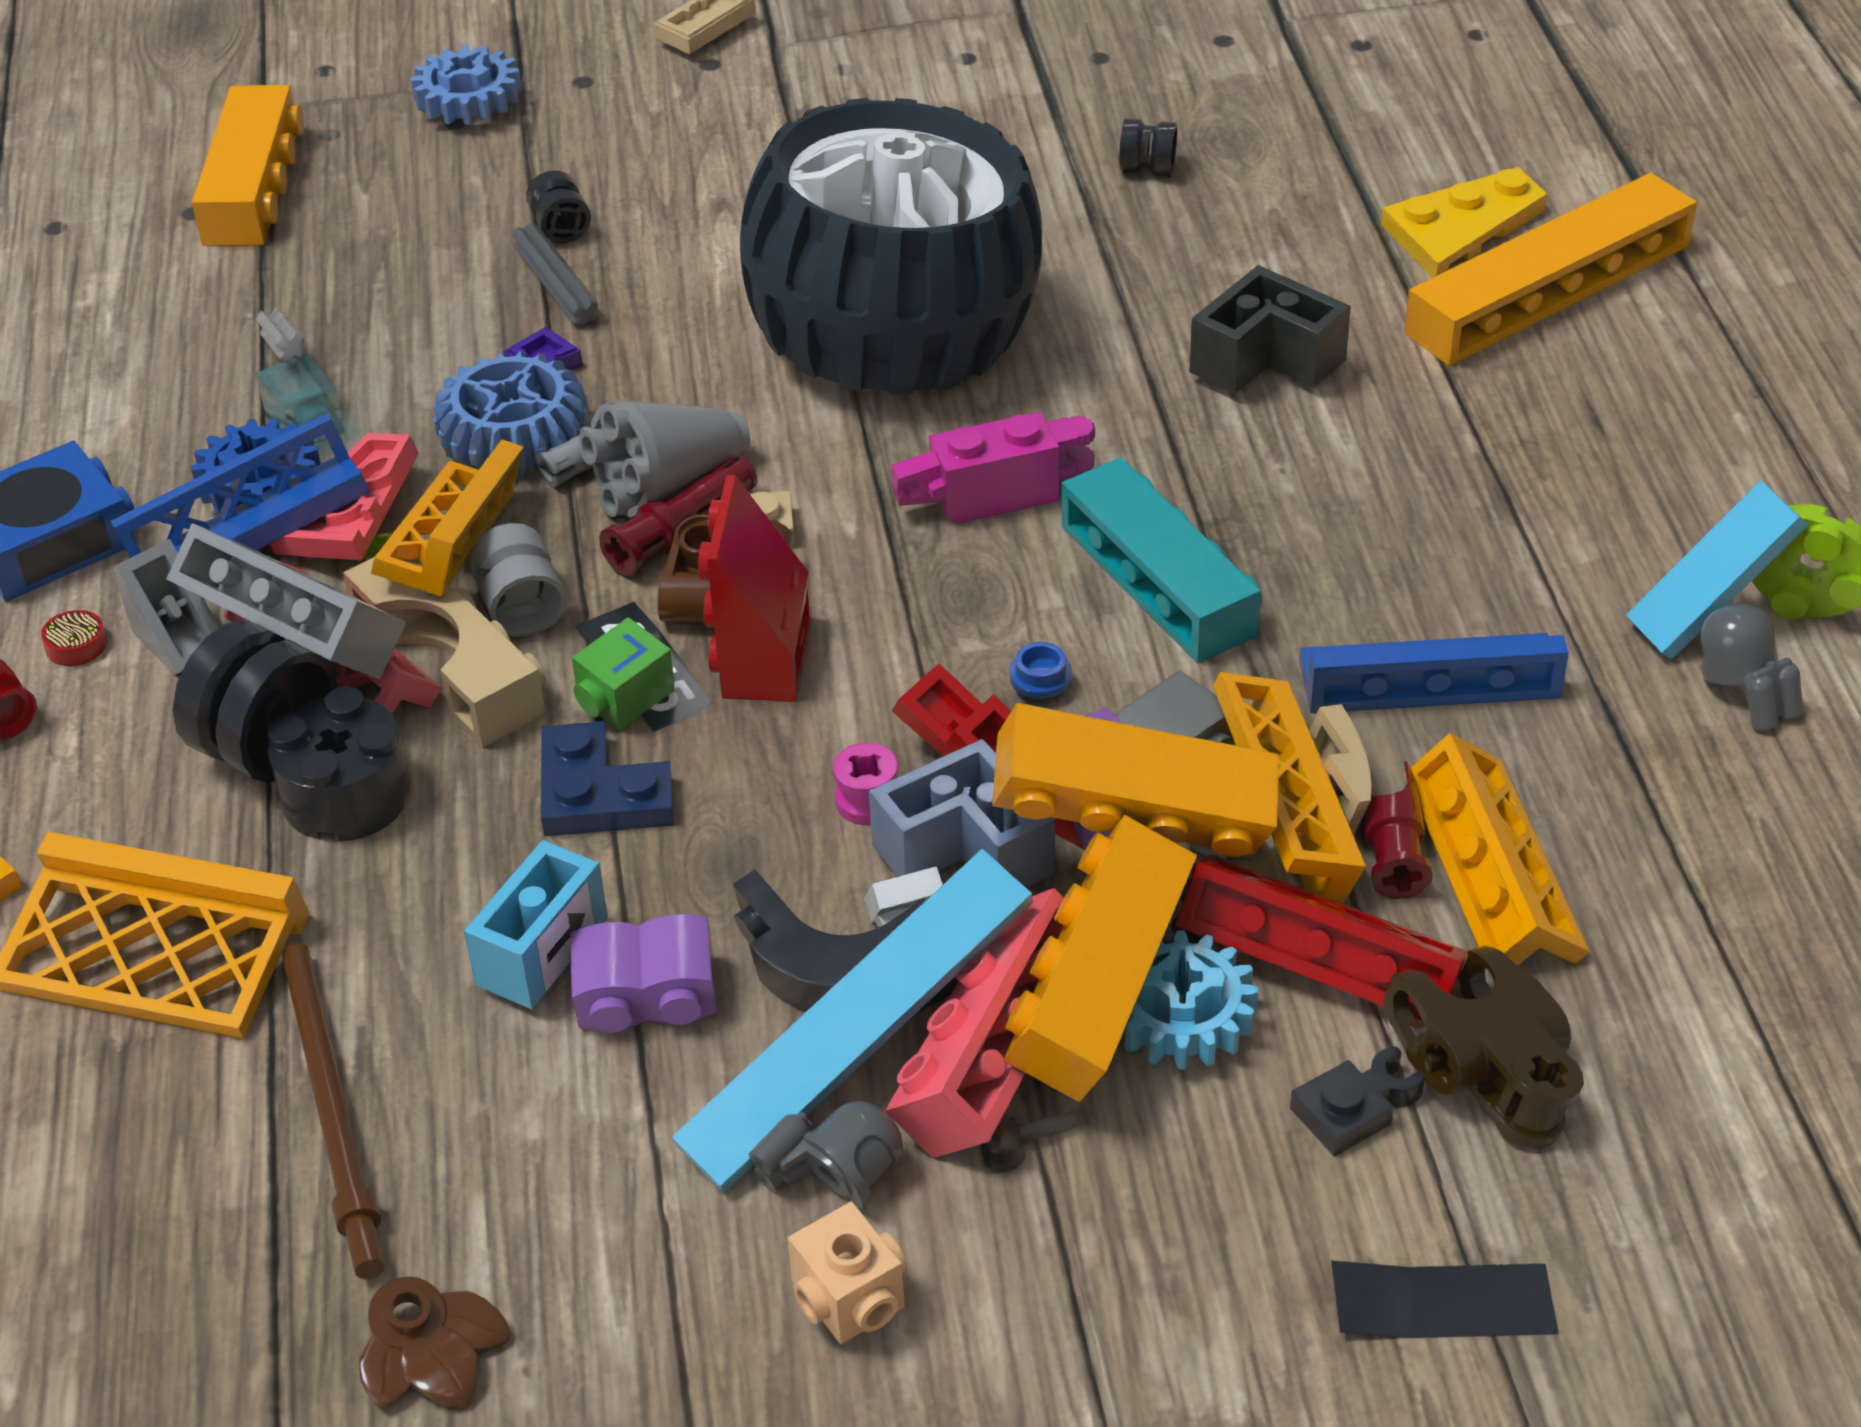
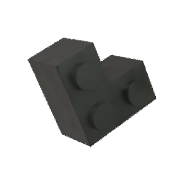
[1189,265,1351,394]

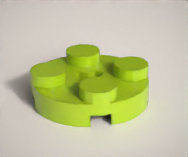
[1752,504,1861,620]

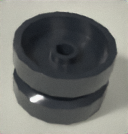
[172,620,338,783]

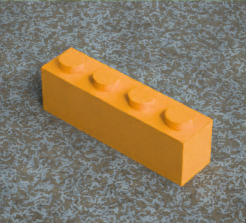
[191,85,304,246]
[992,703,1279,857]
[1004,815,1197,1102]

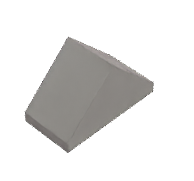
[113,538,220,676]

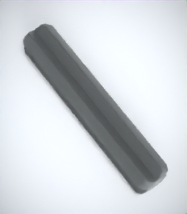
[513,223,599,327]

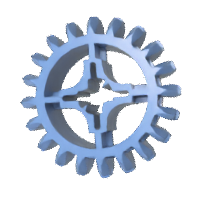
[433,350,588,477]

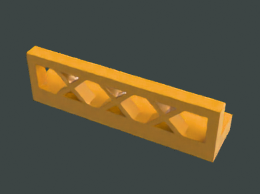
[371,439,524,597]
[1213,672,1366,904]
[1404,733,1590,965]

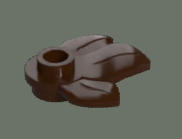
[359,1277,511,1410]

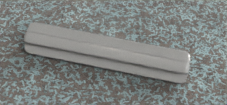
[256,307,308,364]

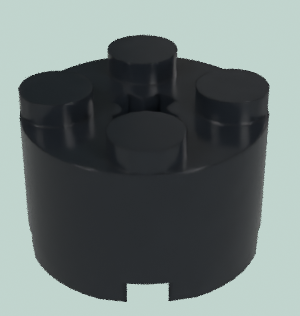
[267,686,410,841]

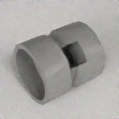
[468,523,567,637]

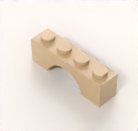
[343,557,546,748]

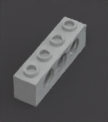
[166,523,406,679]

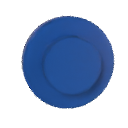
[1009,642,1072,699]

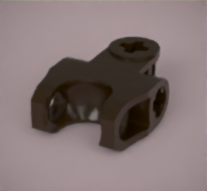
[1383,946,1584,1148]

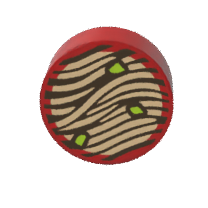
[41,610,107,666]

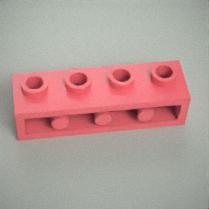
[885,888,1064,1159]

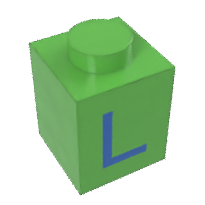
[572,617,675,732]

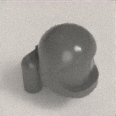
[1701,604,1804,730]
[748,1101,903,1210]

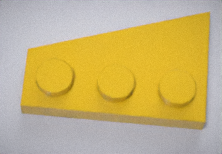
[1381,167,1547,278]

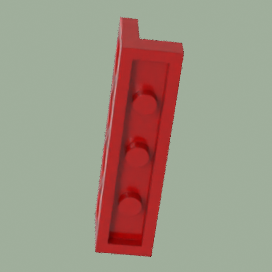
[1175,854,1468,1021]

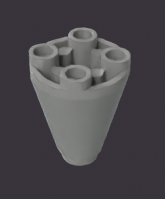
[579,400,750,518]

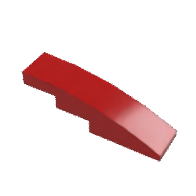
[892,663,1085,850]

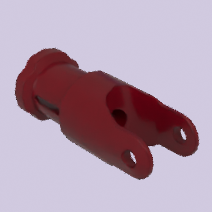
[1362,761,1433,899]

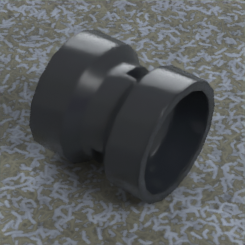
[1119,118,1178,175]
[526,170,591,243]

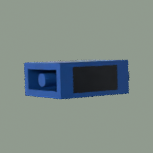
[0,440,135,602]

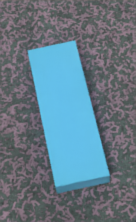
[1626,480,1808,660]

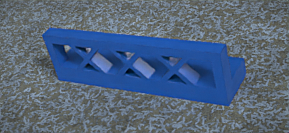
[111,413,370,558]
[1299,633,1569,713]

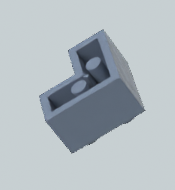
[869,739,1055,888]

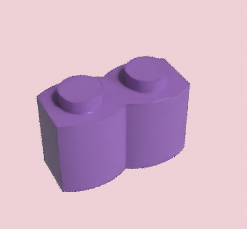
[570,914,717,1033]

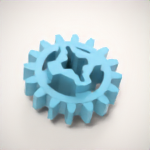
[1123,930,1258,1069]

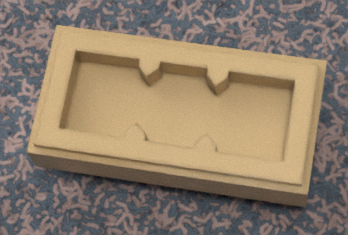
[653,0,756,54]

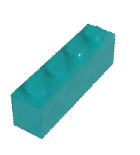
[1062,457,1262,664]

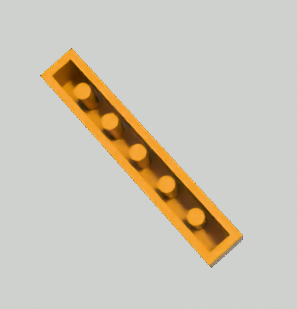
[1404,172,1697,366]

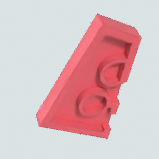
[270,433,419,561]

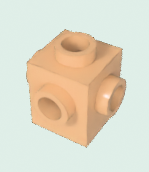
[787,1201,907,1344]

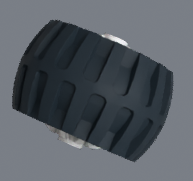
[740,98,1042,395]

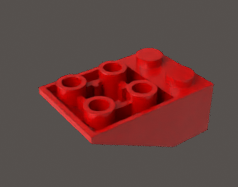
[698,475,812,702]

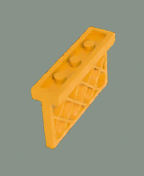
[0,831,310,1039]

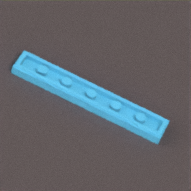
[672,849,1033,1194]

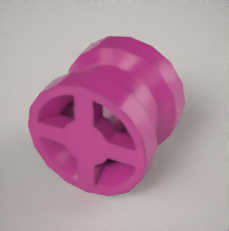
[833,743,898,825]

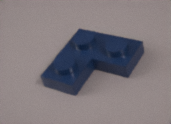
[541,721,674,836]

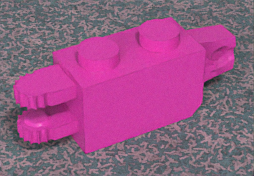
[891,412,1095,523]

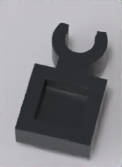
[1290,1046,1425,1157]

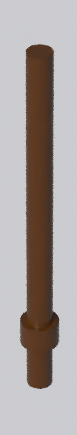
[282,943,385,1279]

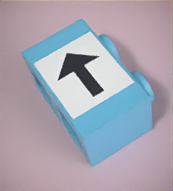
[464,840,608,1010]

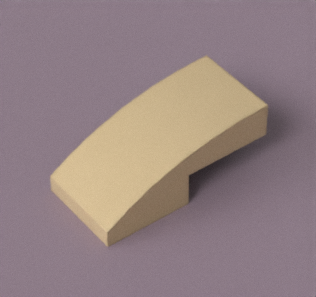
[1309,704,1372,836]

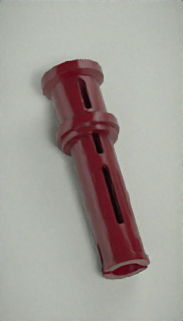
[599,455,757,576]

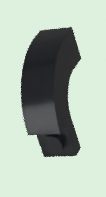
[733,869,958,1012]

